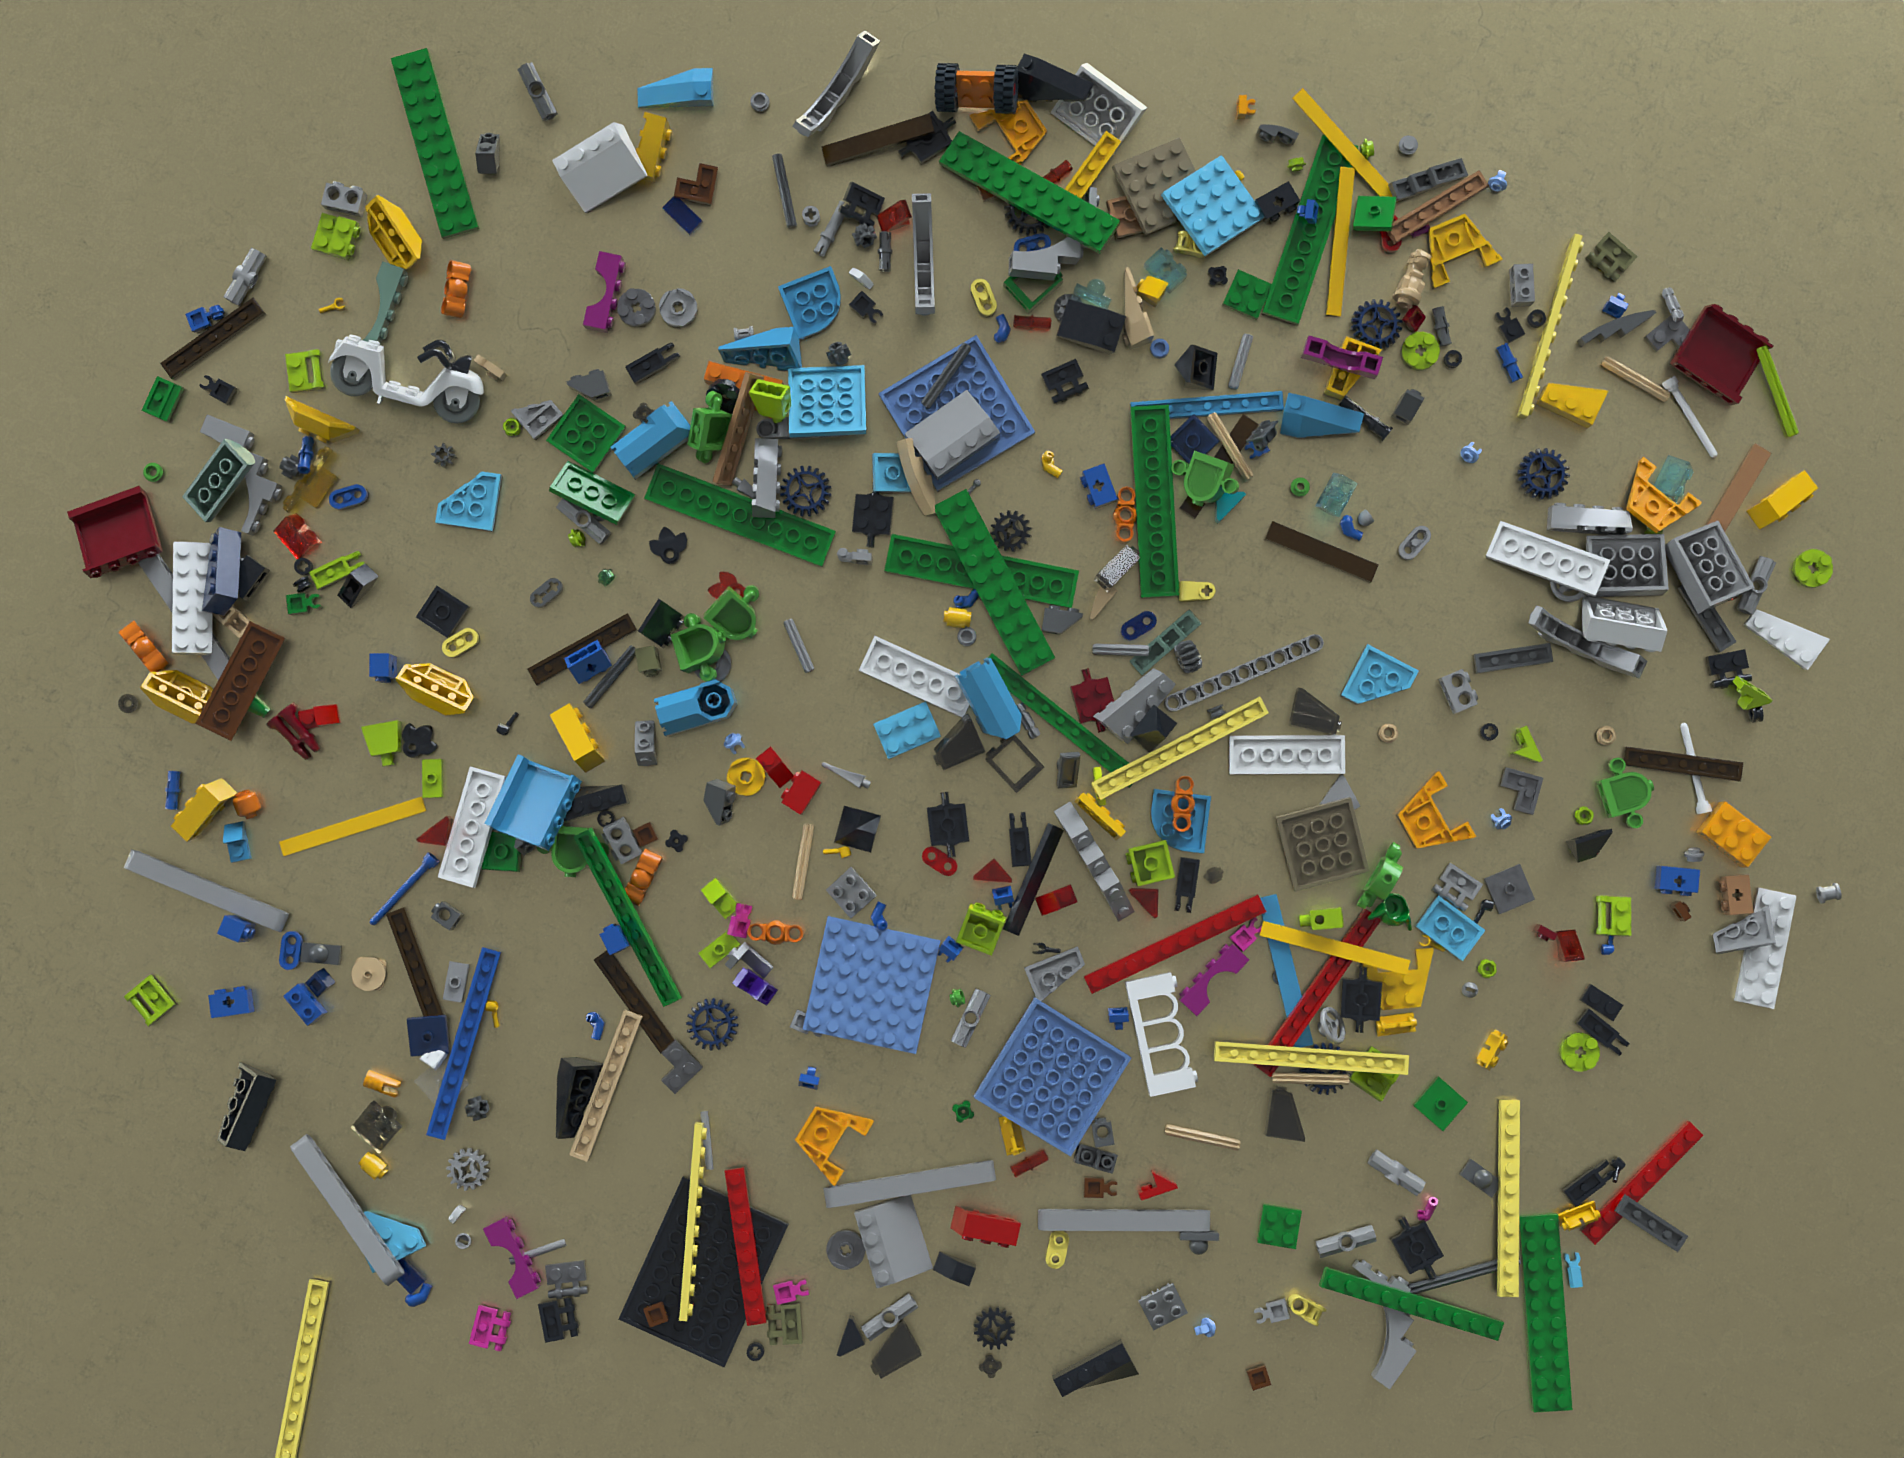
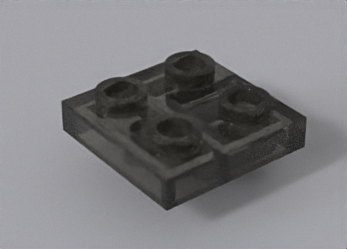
[351,1100,402,1153]

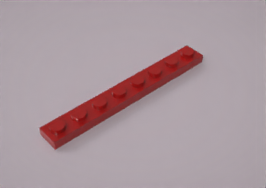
[1580,1121,1704,1245]
[725,1167,767,1326]

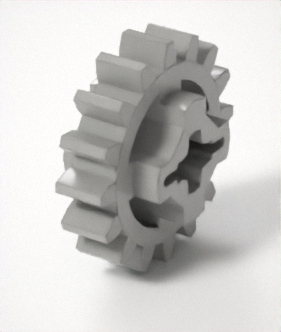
[446,1148,490,1191]

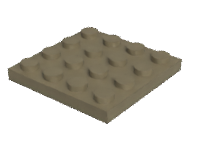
[1112,138,1196,235]
[1276,797,1370,892]

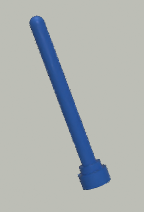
[370,852,439,925]

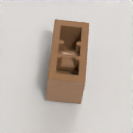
[1719,875,1753,915]

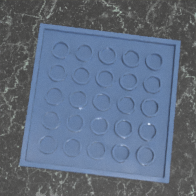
[878,335,1035,492]
[803,916,941,1054]
[973,997,1132,1157]

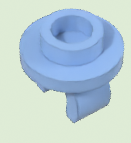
[1488,170,1507,192]
[1460,442,1482,463]
[724,733,745,754]
[1491,808,1512,829]
[1194,1318,1216,1337]

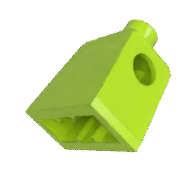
[749,379,791,423]
[361,720,402,767]
[1299,907,1344,930]

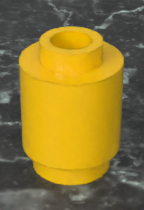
[943,607,972,628]
[358,1152,388,1180]

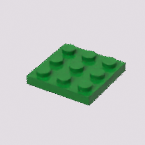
[546,394,626,473]

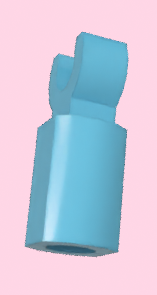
[1564,1252,1583,1288]

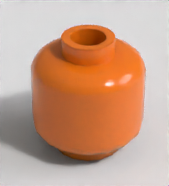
[232,789,261,819]

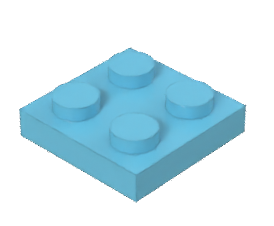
[872,453,911,493]

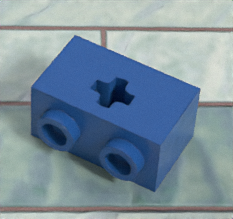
[1080,463,1118,509]
[564,640,612,684]
[369,653,397,683]
[1655,866,1700,896]
[217,915,256,943]
[599,923,631,955]
[283,983,328,1026]
[208,986,255,1018]

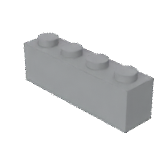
[752,438,782,518]
[1547,503,1633,535]

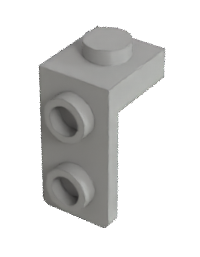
[635,720,657,766]
[725,942,773,978]

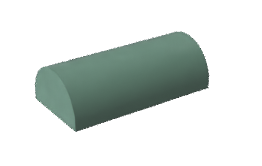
[182,439,255,522]

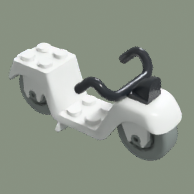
[328,335,484,424]

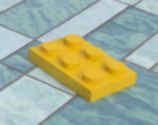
[1074,792,1126,840]

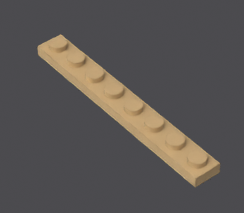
[569,1010,643,1162]

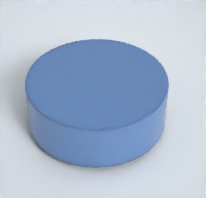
[1150,339,1169,359]

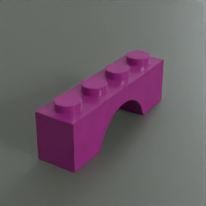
[583,251,626,333]
[1301,335,1383,380]
[1178,944,1249,1016]
[483,1216,541,1299]

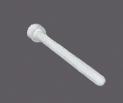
[1662,376,1718,458]
[1680,723,1712,814]

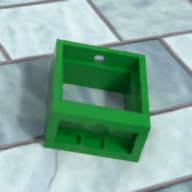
[1003,272,1063,313]

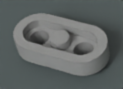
[1398,526,1431,560]

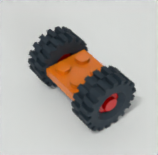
[934,63,1019,114]

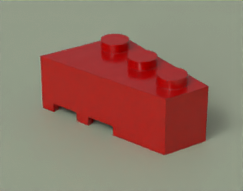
[950,1206,1021,1248]

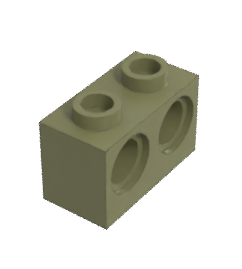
[635,645,662,677]

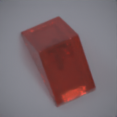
[416,816,453,846]
[973,859,1012,883]
[1127,888,1159,919]
[1556,929,1585,962]

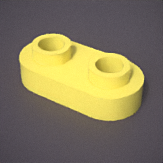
[971,279,997,316]
[442,628,479,657]
[1045,1231,1069,1269]

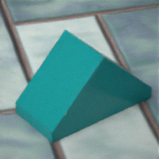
[1215,492,1246,524]

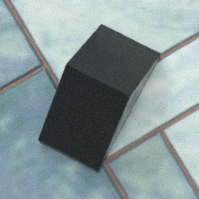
[836,1315,866,1357]

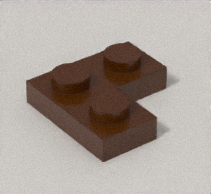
[674,163,718,205]

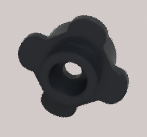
[1208,266,1228,286]
[665,830,688,852]

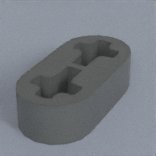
[530,578,563,608]

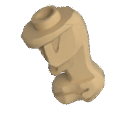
[1392,249,1432,309]

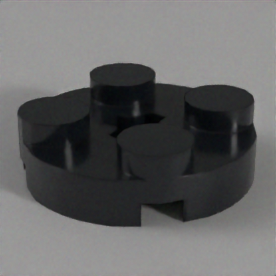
[706,379,741,414]

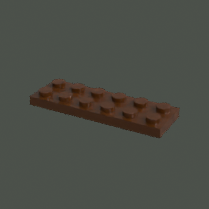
[195,621,285,741]

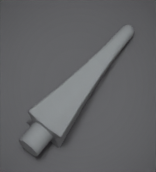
[732,477,753,498]
[822,763,871,789]

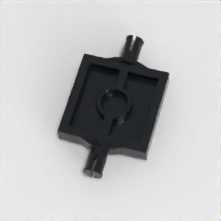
[898,111,956,164]
[852,482,894,548]
[927,792,969,858]
[1341,966,1382,1033]
[1390,1216,1444,1279]

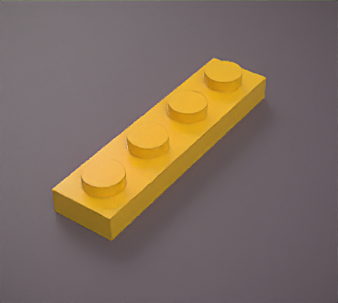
[1065,131,1121,198]

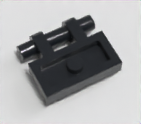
[838,182,885,227]
[1041,359,1089,404]
[1706,649,1752,689]
[538,1297,579,1343]

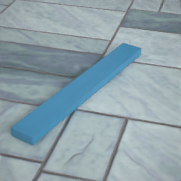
[1130,391,1284,419]
[1260,894,1313,1048]

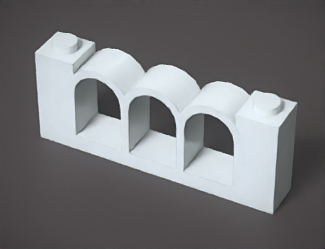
[1125,972,1198,1097]

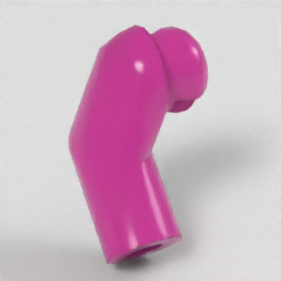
[1417,1197,1438,1222]

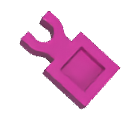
[727,903,752,938]
[1229,917,1262,952]
[773,1279,809,1305]

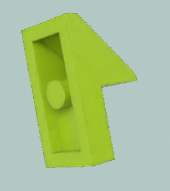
[1732,676,1773,710]
[1510,726,1543,763]
[701,878,737,919]

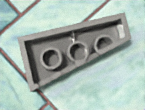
[1093,668,1176,744]

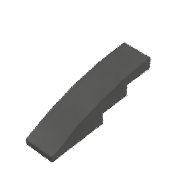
[1388,158,1468,201]
[1577,310,1656,347]

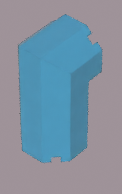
[611,401,690,480]
[955,658,1022,739]
[654,679,738,737]

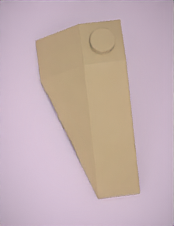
[1122,267,1154,350]

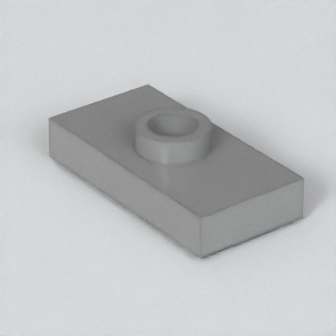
[443,961,470,1003]

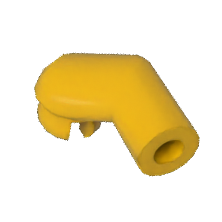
[1041,451,1063,478]

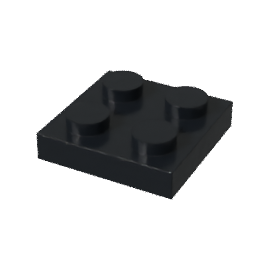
[416,585,469,638]

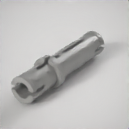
[813,201,848,257]

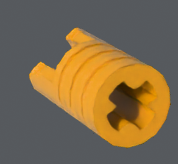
[363,1070,401,1098]

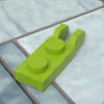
[309,551,365,590]

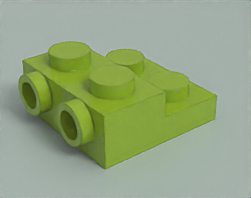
[311,213,361,261]
[1125,840,1175,886]
[956,902,1006,956]

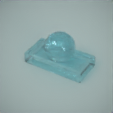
[1073,279,1111,309]

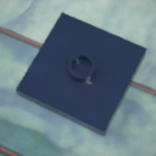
[1171,414,1220,464]
[407,1015,450,1057]

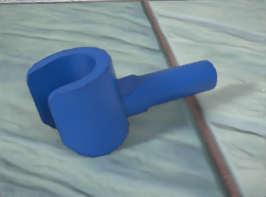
[1601,936,1614,955]

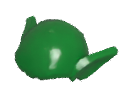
[1368,893,1412,931]

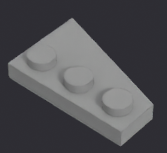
[1713,905,1776,954]
[1024,946,1085,1001]

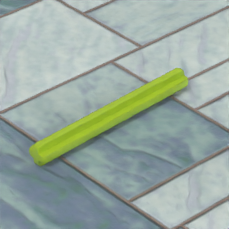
[1757,346,1799,437]

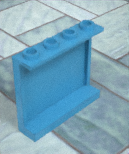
[484,754,582,851]

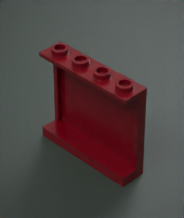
[1670,304,1774,405]
[67,486,163,578]

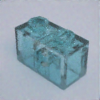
[1143,247,1188,294]
[1315,472,1358,517]

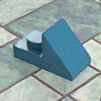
[223,821,252,863]

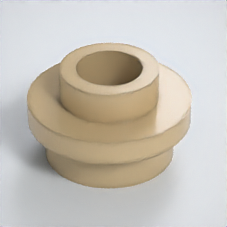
[1379,724,1398,743]
[1596,726,1616,745]

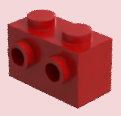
[780,770,822,815]

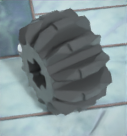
[1174,640,1202,673]

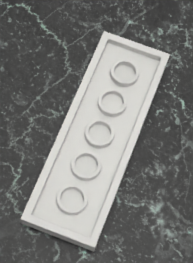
[1486,521,1610,597]
[172,542,212,655]
[859,636,970,718]
[1229,735,1345,774]
[438,766,507,888]
[1734,888,1796,1009]

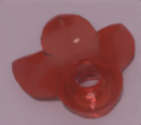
[708,571,745,599]

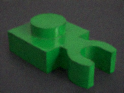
[286,593,322,615]

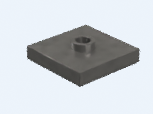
[1484,864,1535,914]

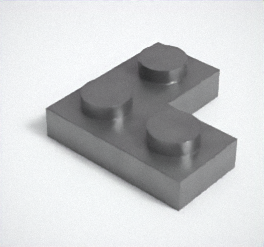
[1644,314,1690,352]
[1500,767,1543,815]
[661,1039,703,1094]

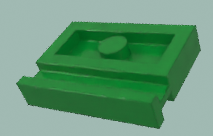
[141,376,184,423]

